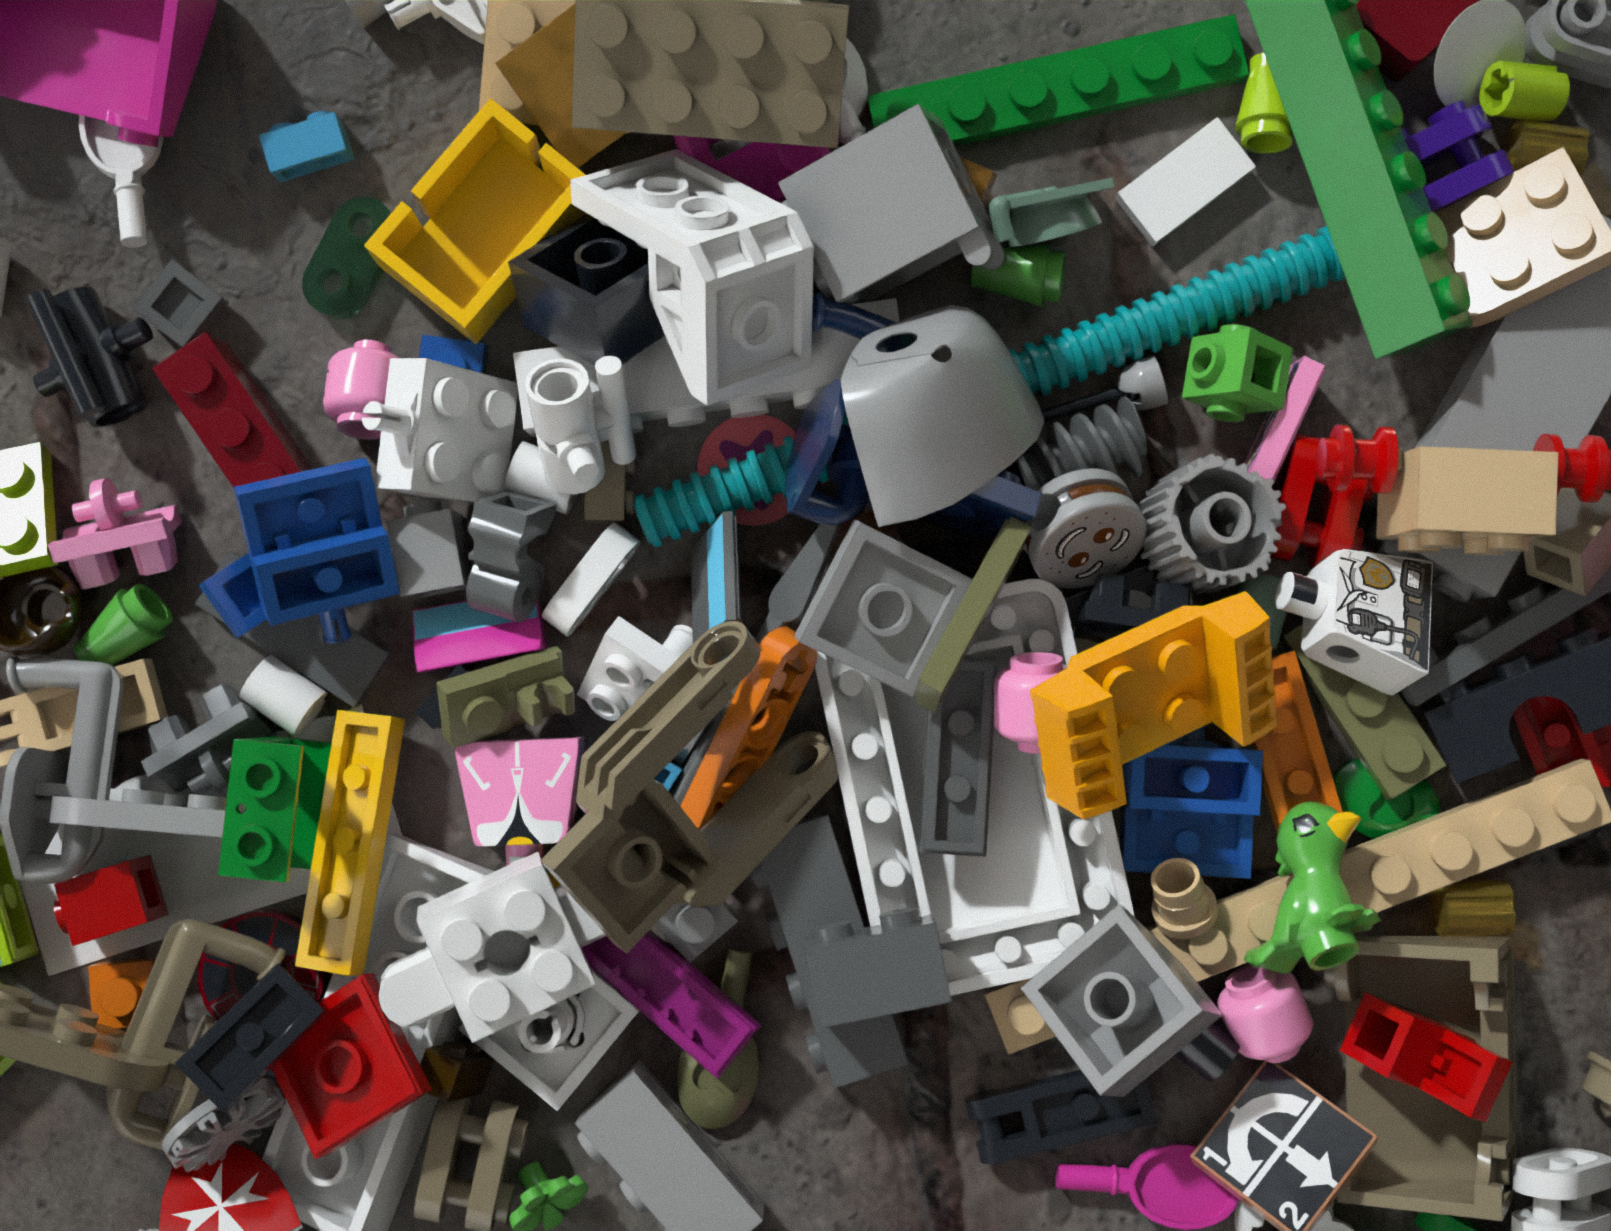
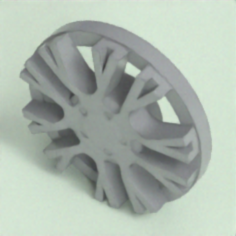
[162,1078,286,1172]

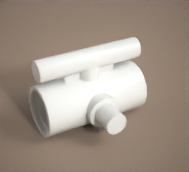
[525,356,636,494]

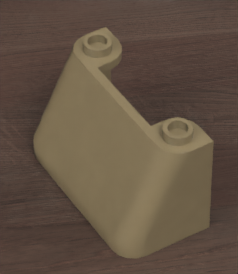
[1324,936,1518,1221]

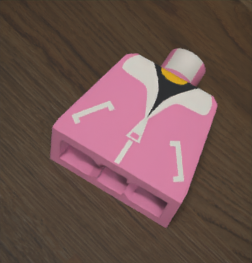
[455,736,586,866]

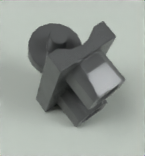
[141,684,276,798]

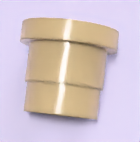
[1151,858,1218,939]

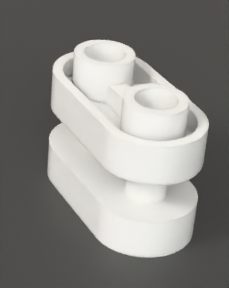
[1511,1148,1611,1231]

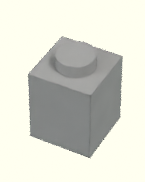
[386,501,472,599]

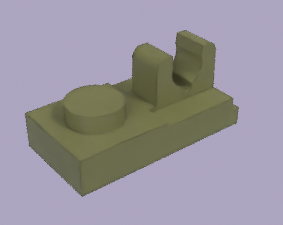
[436,646,575,749]

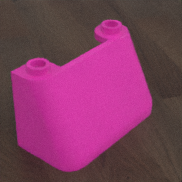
[0,0,217,147]

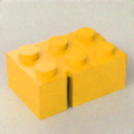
[364,98,587,345]

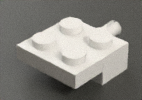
[362,358,518,505]

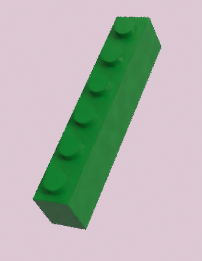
[1245,0,1473,359]

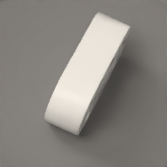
[542,522,641,637]

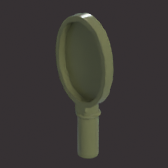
[677,948,760,1129]

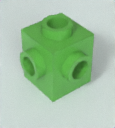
[1182,324,1293,422]

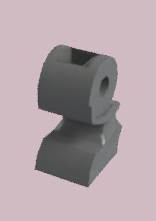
[466,490,557,623]

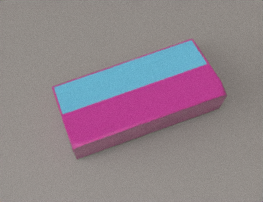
[412,596,548,673]

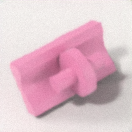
[48,478,182,590]

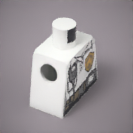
[1275,549,1433,695]

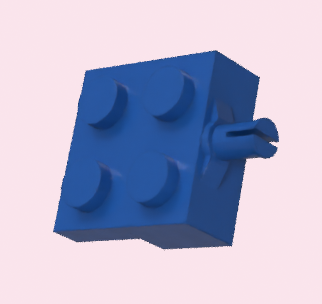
[233,458,400,644]
[1120,726,1263,879]

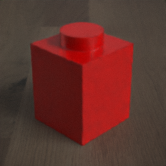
[54,855,169,946]

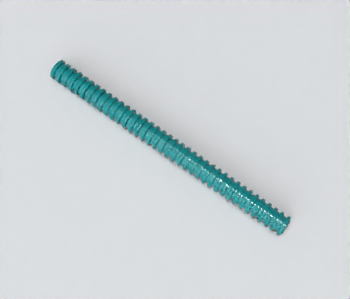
[633,226,1346,548]

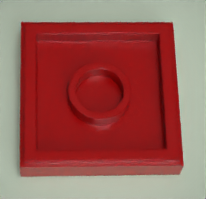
[271,973,432,1160]

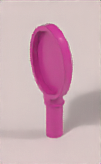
[1055,1143,1239,1230]

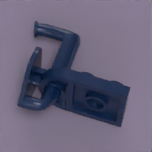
[785,292,1042,543]

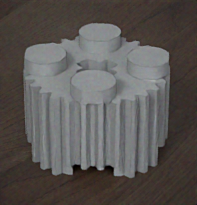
[1137,454,1286,595]

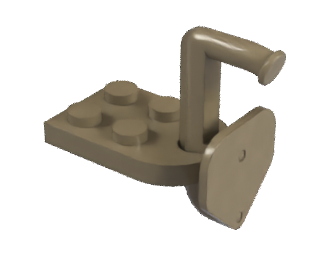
[0,919,286,1151]

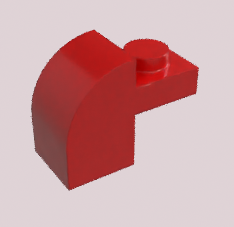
[1339,992,1513,1123]

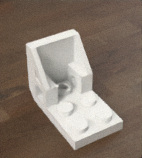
[570,149,814,406]

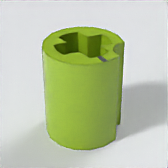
[1479,61,1570,122]

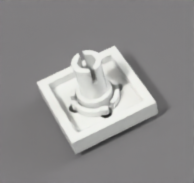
[577,616,708,765]
[459,968,639,1111]

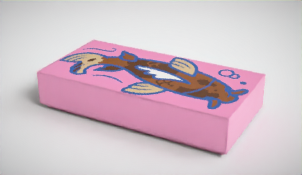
[1244,356,1325,481]

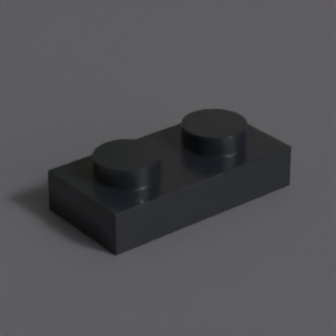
[174,963,327,1113]

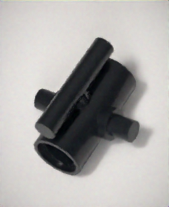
[25,287,153,428]

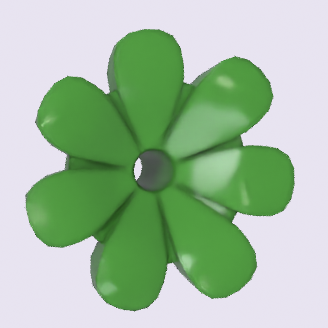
[509,1162,589,1231]

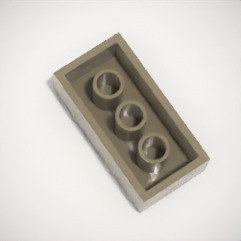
[572,0,849,148]

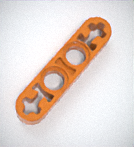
[680,626,817,830]

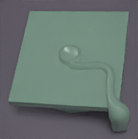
[984,177,1114,247]

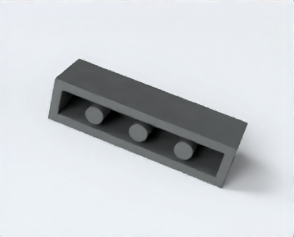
[751,811,908,1089]

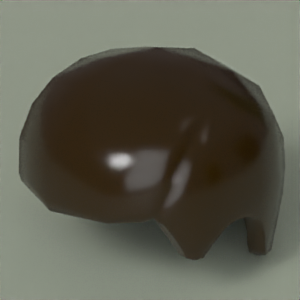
[0,565,84,657]

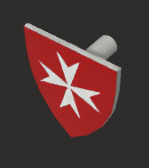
[159,1142,303,1231]

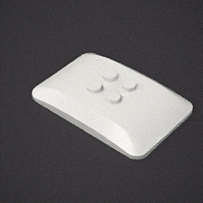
[815,579,1135,996]

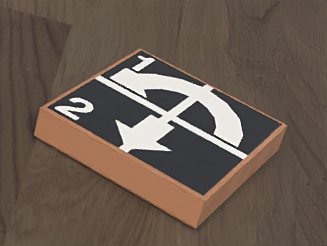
[1190,1061,1378,1231]

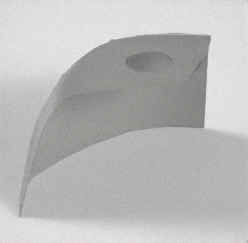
[840,305,1044,527]

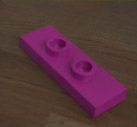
[582,929,762,1078]

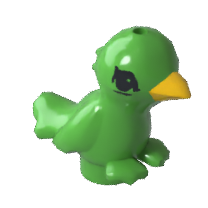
[1243,801,1381,974]

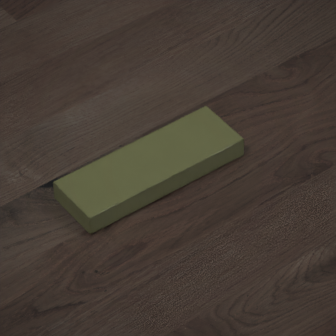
[913,516,1032,713]

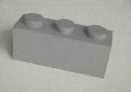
[575,1059,764,1231]

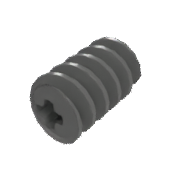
[1010,396,1147,491]

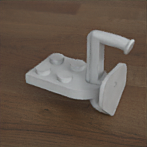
[0,656,246,884]

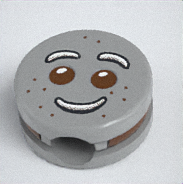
[1024,468,1147,589]

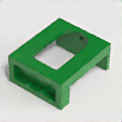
[218,736,332,883]

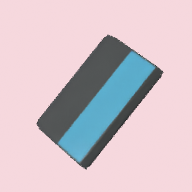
[691,511,742,655]

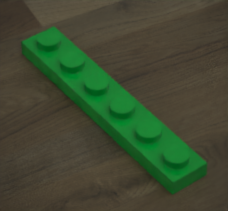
[866,14,1249,146]

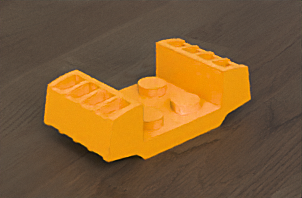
[1029,591,1277,819]

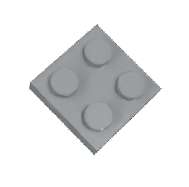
[794,519,973,697]

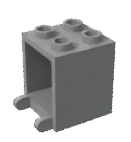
[778,104,1006,304]

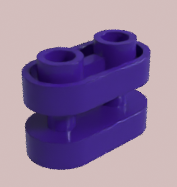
[1401,100,1515,213]

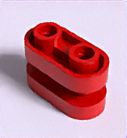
[1269,433,1374,568]

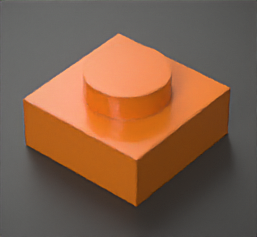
[88,957,156,1028]

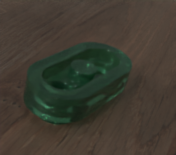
[302,196,391,320]

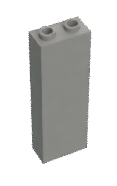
[1364,215,1611,603]

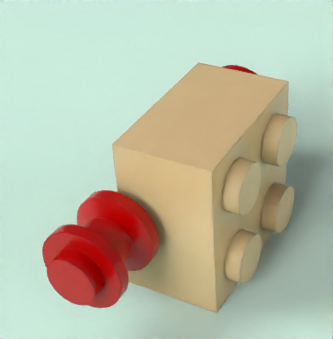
[1316,425,1611,556]

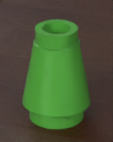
[971,243,1066,307]
[74,584,173,666]

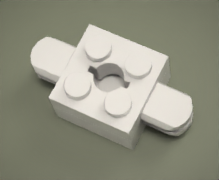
[379,852,606,1043]

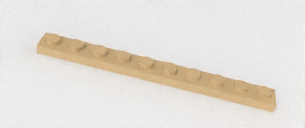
[984,758,1611,1055]

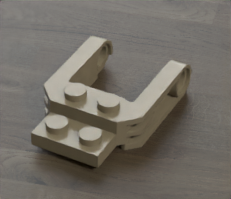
[540,621,838,953]

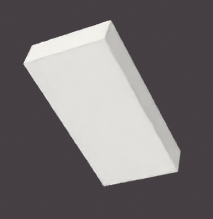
[1115,117,1256,247]

